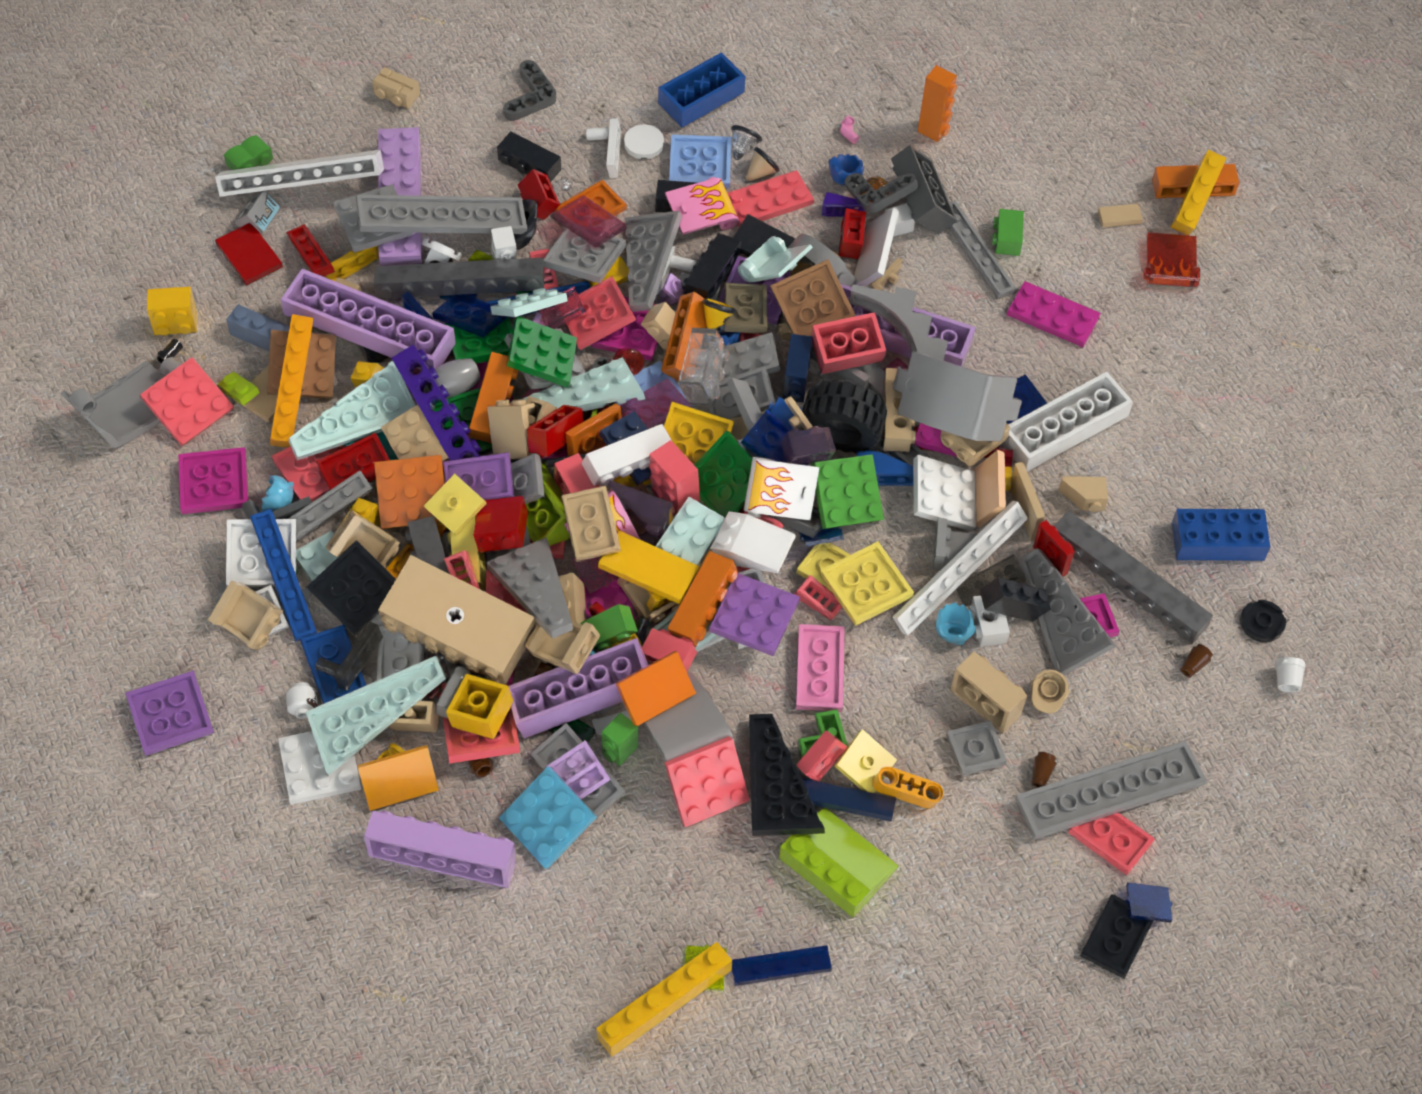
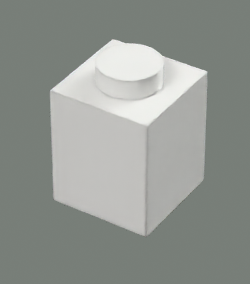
[884,203,915,237]

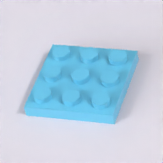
[499,766,597,869]

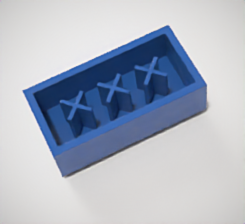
[658,52,746,128]
[1172,509,1271,561]

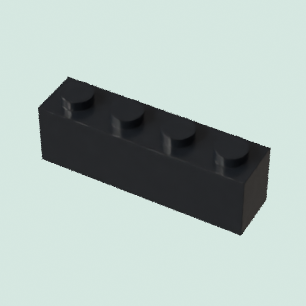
[682,233,741,299]

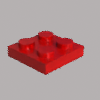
[1033,520,1075,577]

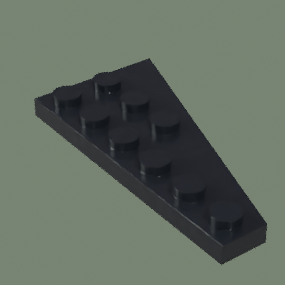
[749,714,825,836]

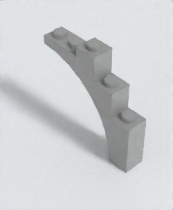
[849,284,948,361]

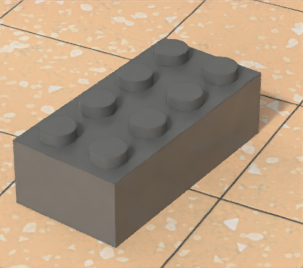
[891,145,957,235]

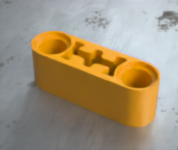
[872,766,944,809]

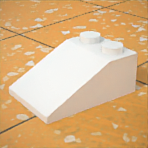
[711,511,796,573]

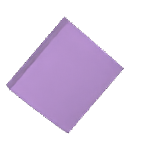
[546,740,611,799]

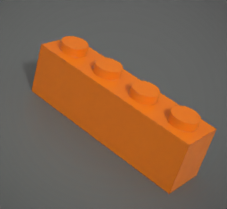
[917,65,957,142]
[1152,164,1239,198]
[661,292,706,382]
[468,352,519,443]
[667,551,738,647]

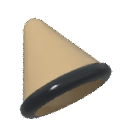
[746,147,780,181]

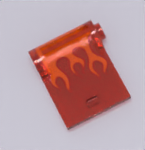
[1143,232,1200,288]

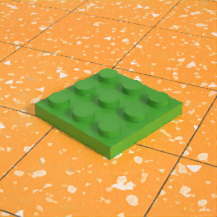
[811,454,884,529]

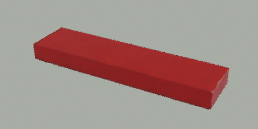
[286,224,335,277]

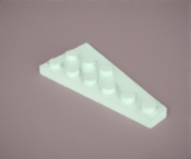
[512,357,645,411]
[289,361,416,460]
[306,656,446,775]

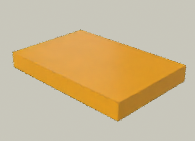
[357,745,439,811]

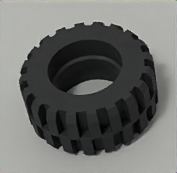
[801,380,887,453]

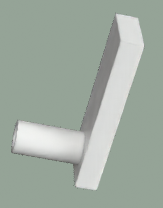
[586,118,621,178]
[654,246,698,304]

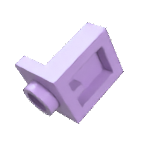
[658,273,684,306]

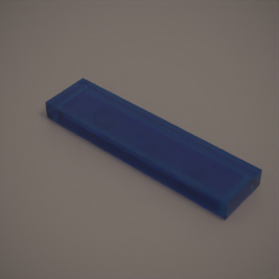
[732,945,832,986]

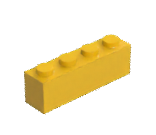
[1170,149,1227,236]

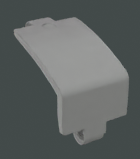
[893,352,1022,441]
[61,357,181,448]
[643,672,740,763]

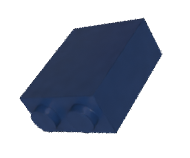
[783,334,813,403]

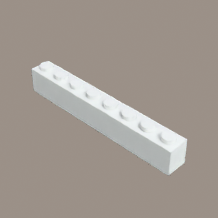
[215,150,384,197]

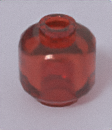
[613,347,644,376]

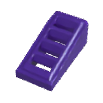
[822,192,865,217]

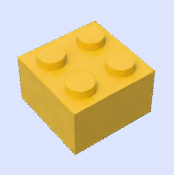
[147,286,197,335]
[446,674,513,739]

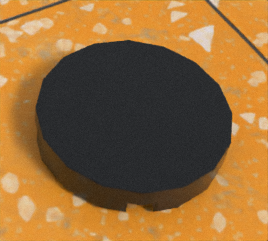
[1240,600,1287,643]

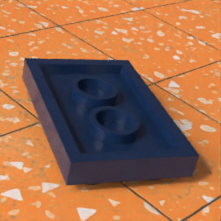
[599,411,651,486]

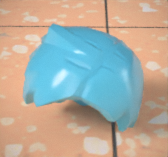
[261,475,294,512]
[936,602,976,645]

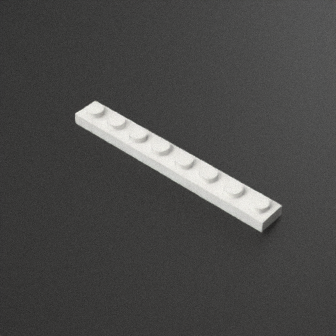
[892,501,1028,635]

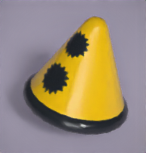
[702,299,736,335]

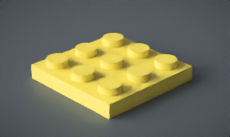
[820,541,914,626]

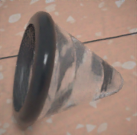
[731,125,763,160]

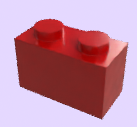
[517,169,560,220]

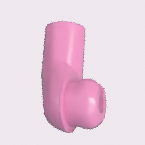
[840,116,859,144]

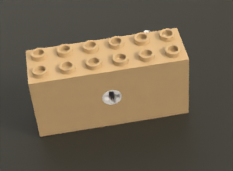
[378,555,536,685]

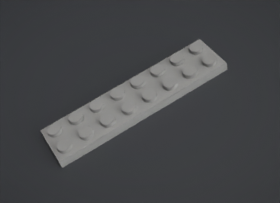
[356,195,527,234]
[1015,741,1207,840]

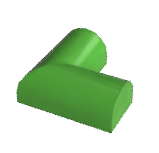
[798,709,848,760]

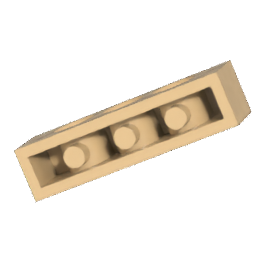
[883,368,915,452]

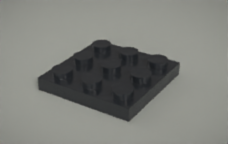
[307,540,396,636]

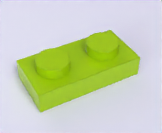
[217,371,260,406]

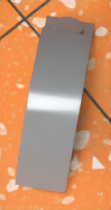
[787,234,856,287]

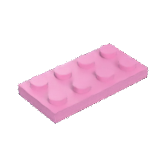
[796,624,845,712]

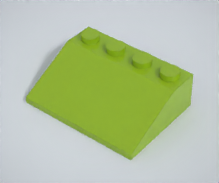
[779,808,899,918]

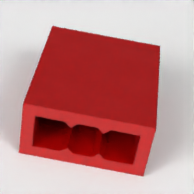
[473,496,528,552]

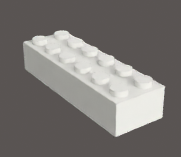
[1002,372,1133,472]

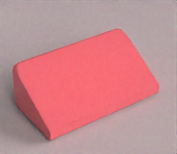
[797,731,848,782]

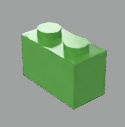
[992,209,1024,256]
[580,604,638,652]
[602,712,638,766]

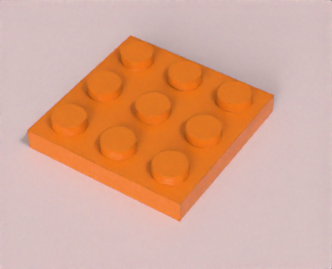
[374,455,445,530]

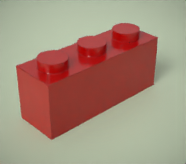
[527,405,583,457]

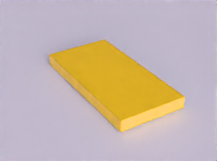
[598,531,700,604]

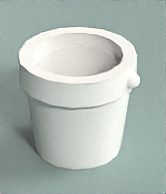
[1275,657,1306,693]

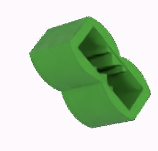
[224,135,273,170]

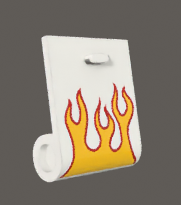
[744,457,819,520]

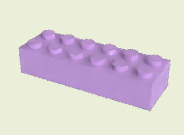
[509,638,648,738]
[364,811,516,888]

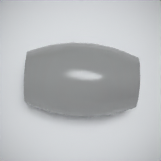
[425,358,481,399]

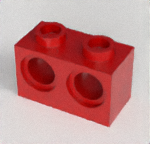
[838,208,866,259]

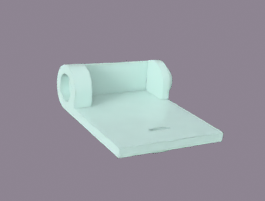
[738,236,813,283]

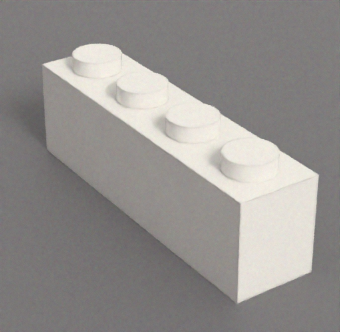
[581,424,672,486]

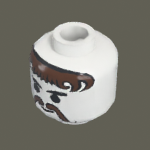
[286,682,317,719]

